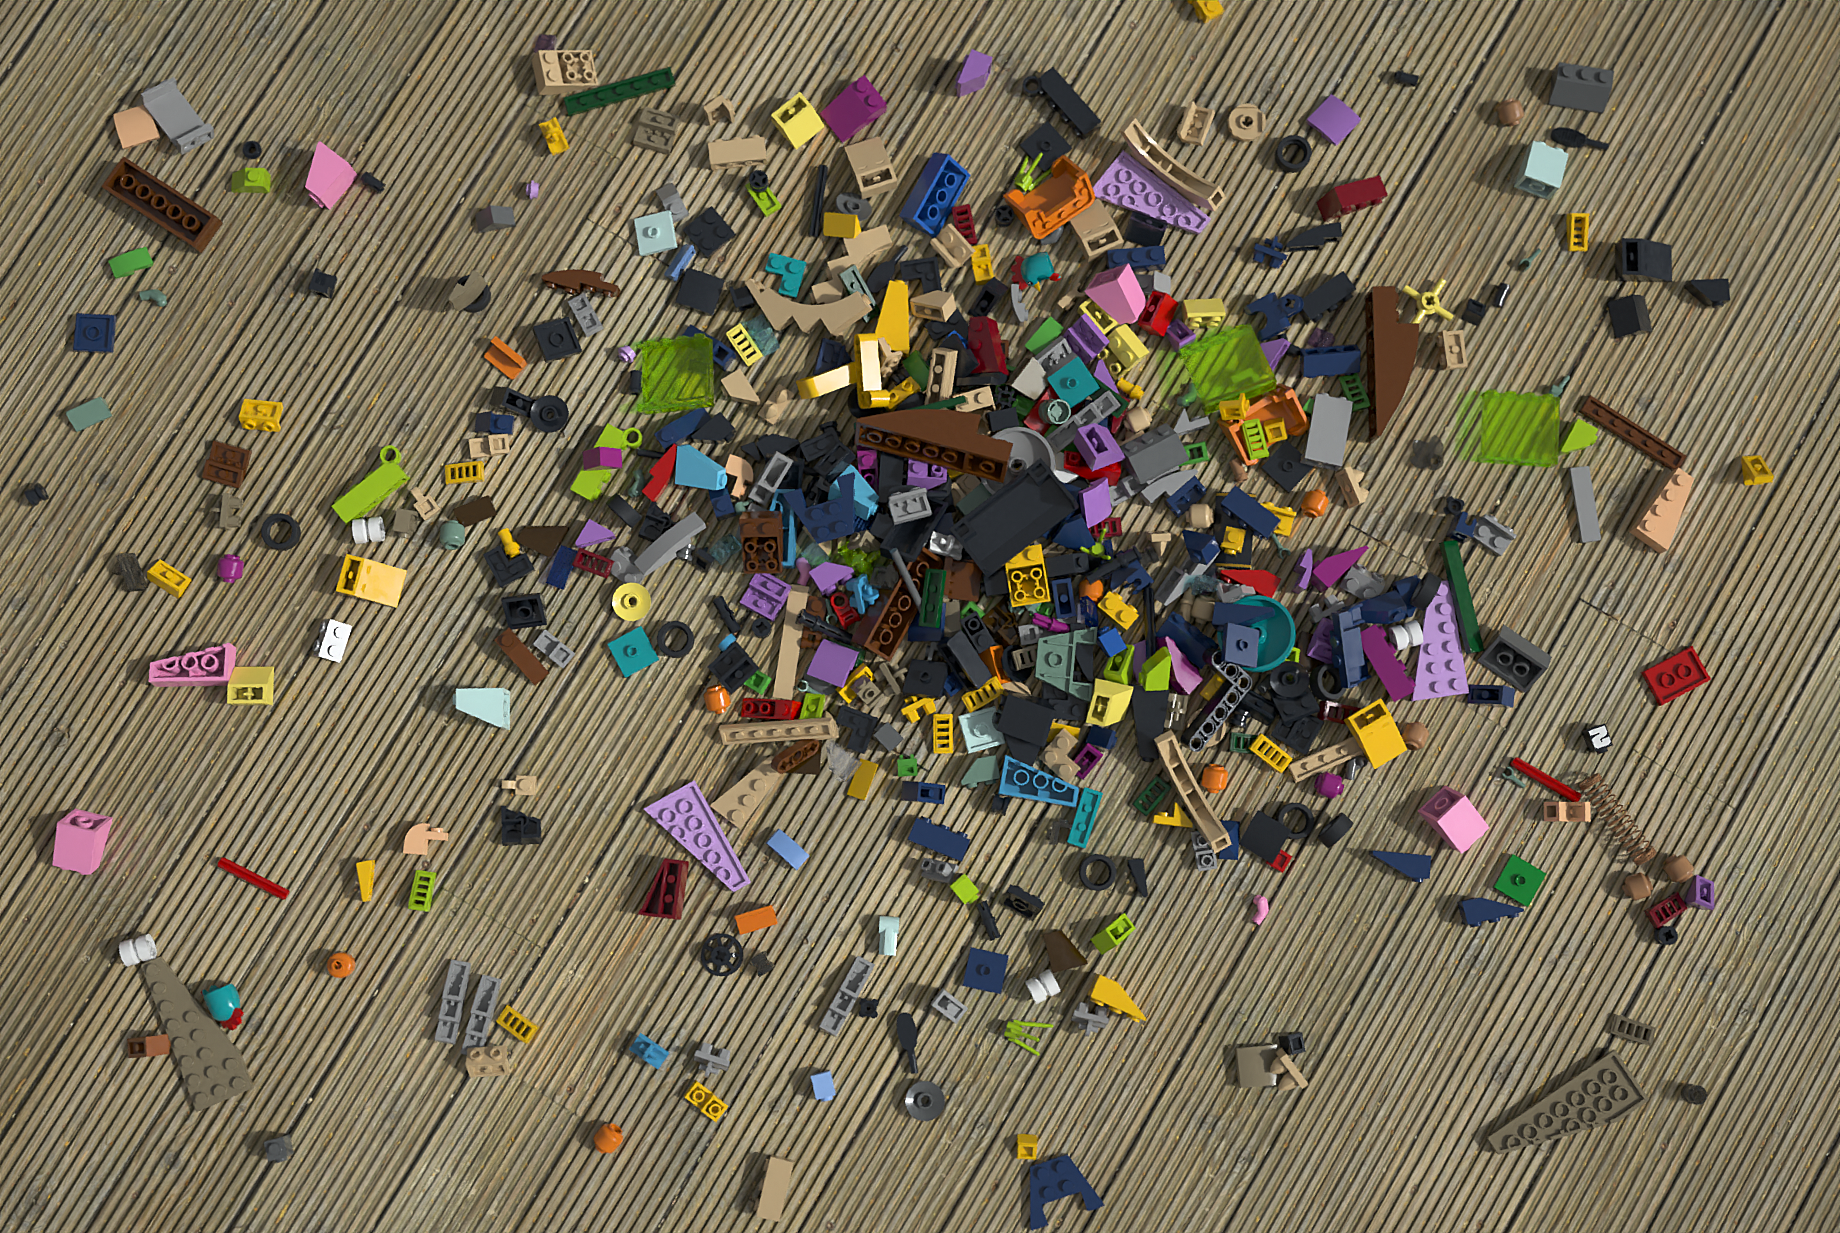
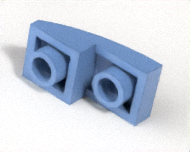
[766,828,809,870]

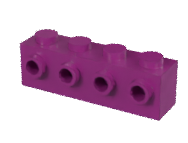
[1360,624,1416,702]

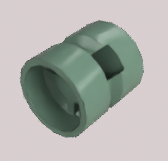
[1038,399,1071,424]

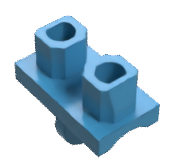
[846,574,879,614]
[629,1033,670,1069]

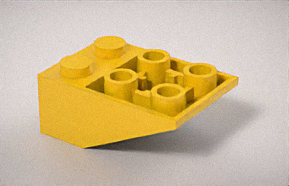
[1005,544,1050,607]
[336,554,407,608]
[1344,698,1407,770]
[1087,973,1146,1022]

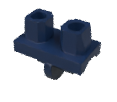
[1253,235,1288,269]

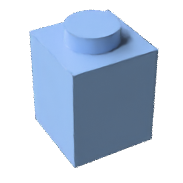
[811,1070,836,1102]

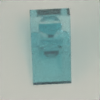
[746,314,780,357]

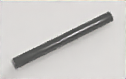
[890,548,922,613]

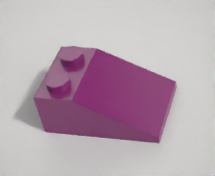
[820,75,887,143]
[1309,545,1369,593]

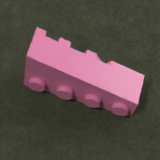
[149,643,236,687]

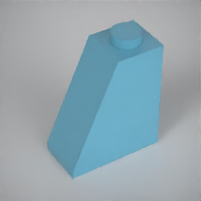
[675,444,727,490]
[828,464,879,521]

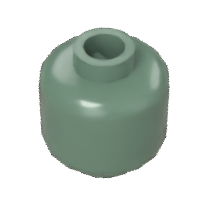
[440,520,465,550]

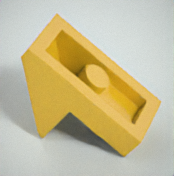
[1741,455,1774,485]
[1151,802,1193,828]

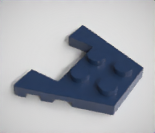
[783,472,855,544]
[1030,1154,1104,1231]

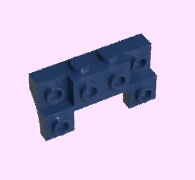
[1329,603,1372,689]

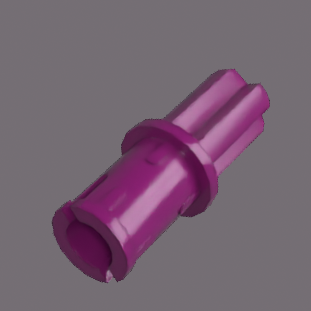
[1032,613,1070,634]

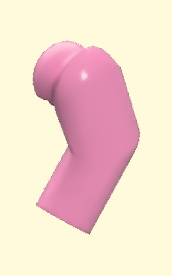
[796,557,812,586]
[1251,895,1269,925]

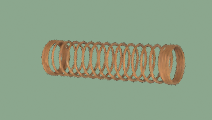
[1579,773,1657,866]

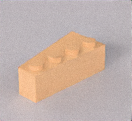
[1629,468,1694,554]

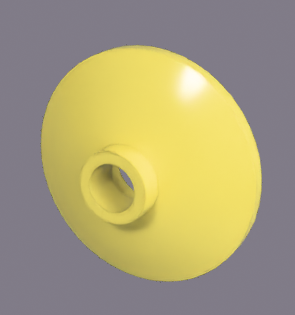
[612,583,651,621]

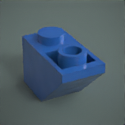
[1096,626,1127,657]

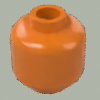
[1301,489,1329,519]
[1078,578,1104,606]
[703,684,731,714]
[1201,764,1228,793]
[327,952,355,978]
[593,1123,623,1153]

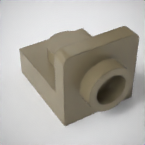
[847,530,881,553]

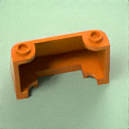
[1003,155,1095,239]
[1217,383,1310,466]

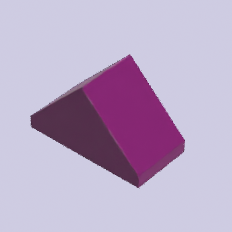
[583,446,623,471]
[1073,743,1103,780]

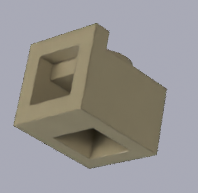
[393,508,420,539]
[850,674,885,709]

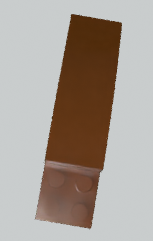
[1364,286,1419,443]
[854,409,1013,483]

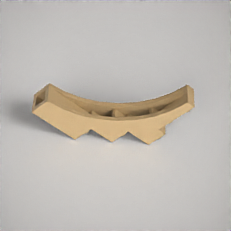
[1119,116,1226,212]
[809,225,892,341]
[1154,730,1231,853]

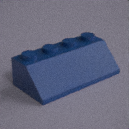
[899,152,971,238]

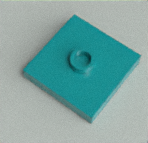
[1047,356,1100,409]
[607,626,660,678]

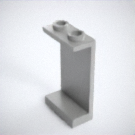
[141,77,214,155]
[1300,393,1353,471]

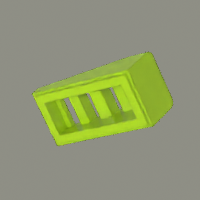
[1240,419,1269,460]
[408,870,436,912]

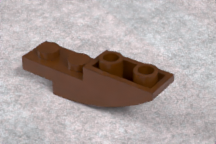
[541,269,620,298]

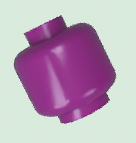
[217,554,244,583]
[1314,771,1345,799]

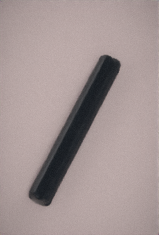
[808,164,828,238]
[1142,588,1157,660]

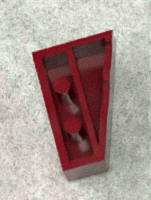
[1316,175,1388,223]
[967,316,1010,376]
[637,858,689,920]

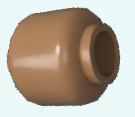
[1497,97,1524,127]
[1401,721,1429,751]
[1663,854,1694,884]
[1622,872,1654,901]

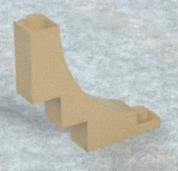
[745,278,873,336]

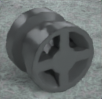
[675,544,696,562]

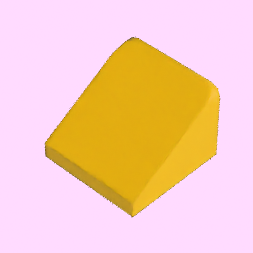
[1264,417,1287,443]
[1016,1134,1037,1160]

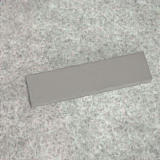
[1568,466,1601,543]

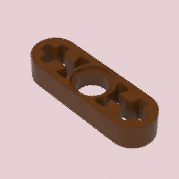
[771,739,819,774]

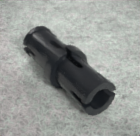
[712,596,741,634]
[975,900,1002,941]

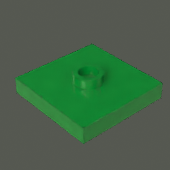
[1493,854,1546,907]

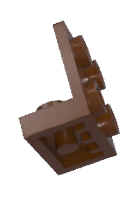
[943,557,982,602]

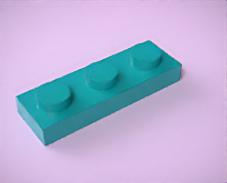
[1067,787,1103,849]

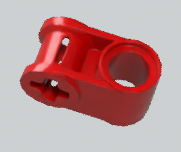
[831,592,861,630]

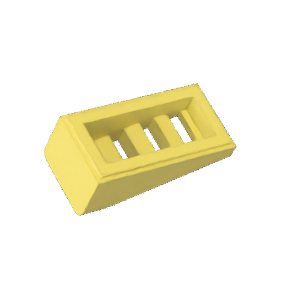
[725,323,763,367]

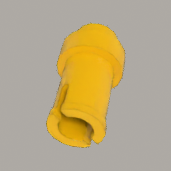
[1116,377,1145,401]
[498,528,520,558]

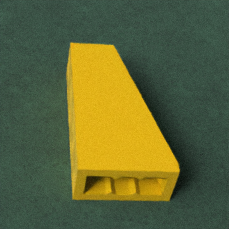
[875,280,909,358]

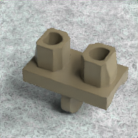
[209,493,243,530]
[873,661,908,697]
[1164,693,1188,731]

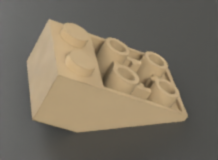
[532,50,598,95]
[844,136,897,199]
[1068,198,1124,263]
[951,385,1001,437]

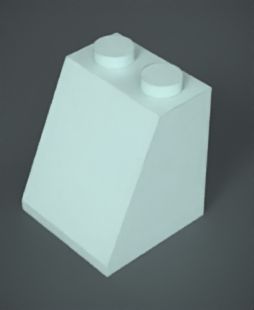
[1514,141,1568,200]
[453,688,510,730]

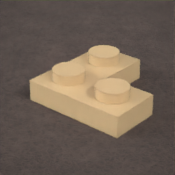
[1038,728,1081,783]

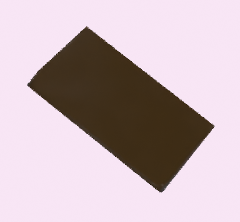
[453,495,498,528]

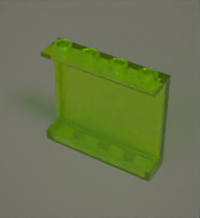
[1179,323,1277,415]
[636,333,714,415]
[1477,390,1560,468]

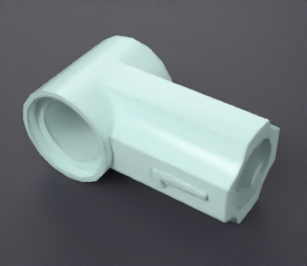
[879,916,899,955]

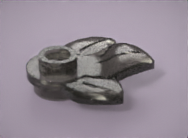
[1410,435,1444,470]

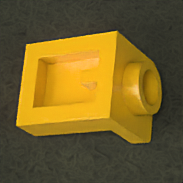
[1219,393,1250,420]
[1221,526,1246,555]

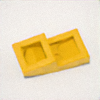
[971,244,994,286]

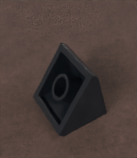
[1607,294,1653,339]
[501,593,547,630]

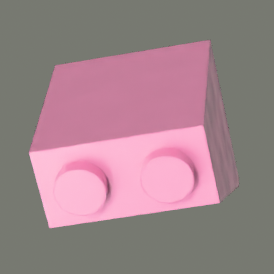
[305,141,358,210]
[1085,263,1147,325]
[1418,785,1490,854]
[52,808,113,875]

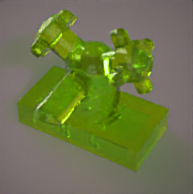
[838,540,880,581]

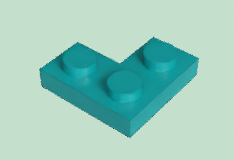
[765,252,807,299]

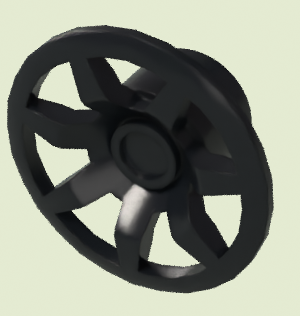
[701,933,744,976]

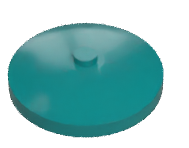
[1217,595,1296,672]

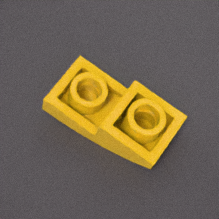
[684,1080,728,1122]

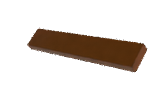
[1578,395,1686,471]

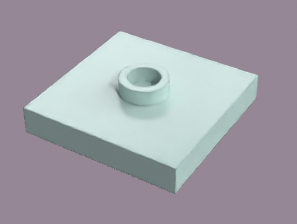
[634,210,677,256]
[958,706,1005,754]

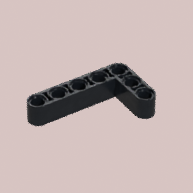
[1180,648,1252,752]

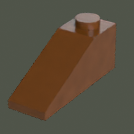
[494,628,550,686]

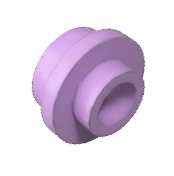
[526,180,539,199]
[618,345,636,363]

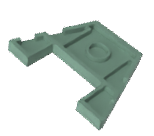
[1034,627,1098,702]

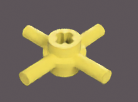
[1402,278,1454,323]

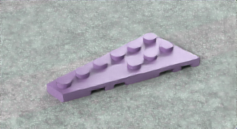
[1093,151,1211,235]
[1411,580,1469,702]
[644,780,751,892]

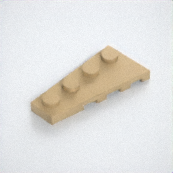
[710,755,781,829]

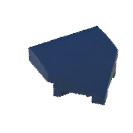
[812,338,854,375]
[1051,513,1096,551]

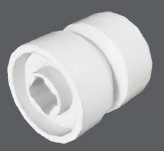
[352,516,385,544]
[1388,620,1423,651]
[119,934,157,966]
[1025,969,1061,1004]

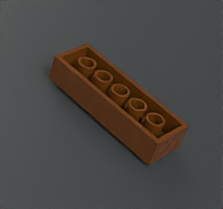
[101,156,223,254]
[851,547,944,662]

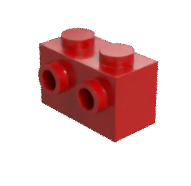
[1137,291,1179,337]

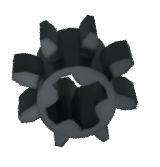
[993,386,1016,409]

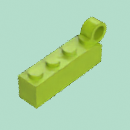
[570,423,643,503]
[332,445,410,527]

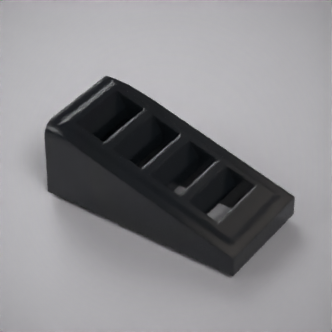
[1126,858,1148,898]

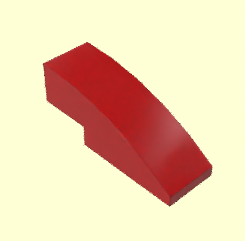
[642,444,678,502]

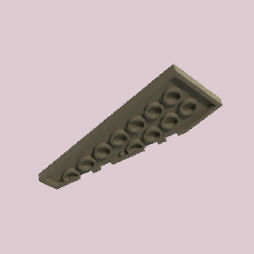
[141,957,254,1112]
[1486,1049,1649,1155]

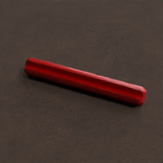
[1510,757,1581,802]
[217,857,290,900]

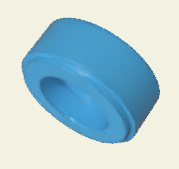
[718,634,736,652]

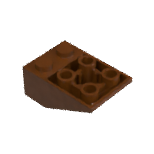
[739,511,783,574]

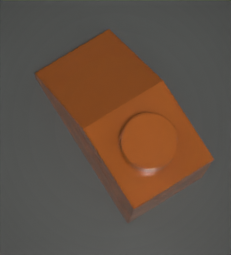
[127,1034,171,1058]

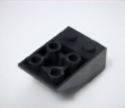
[1615,238,1672,282]

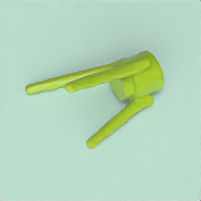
[1014,153,1052,193]
[1080,528,1111,560]
[1004,1019,1053,1056]

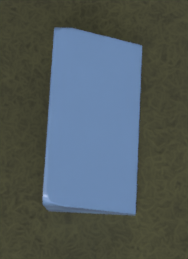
[664,244,696,282]

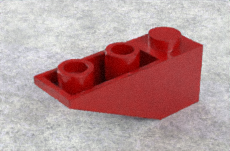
[1064,451,1121,486]
[1218,570,1281,598]
[741,698,803,721]

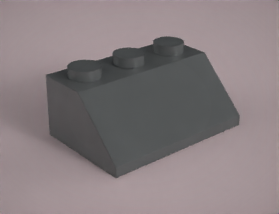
[1548,62,1614,114]
[1119,423,1189,485]
[1477,624,1552,693]

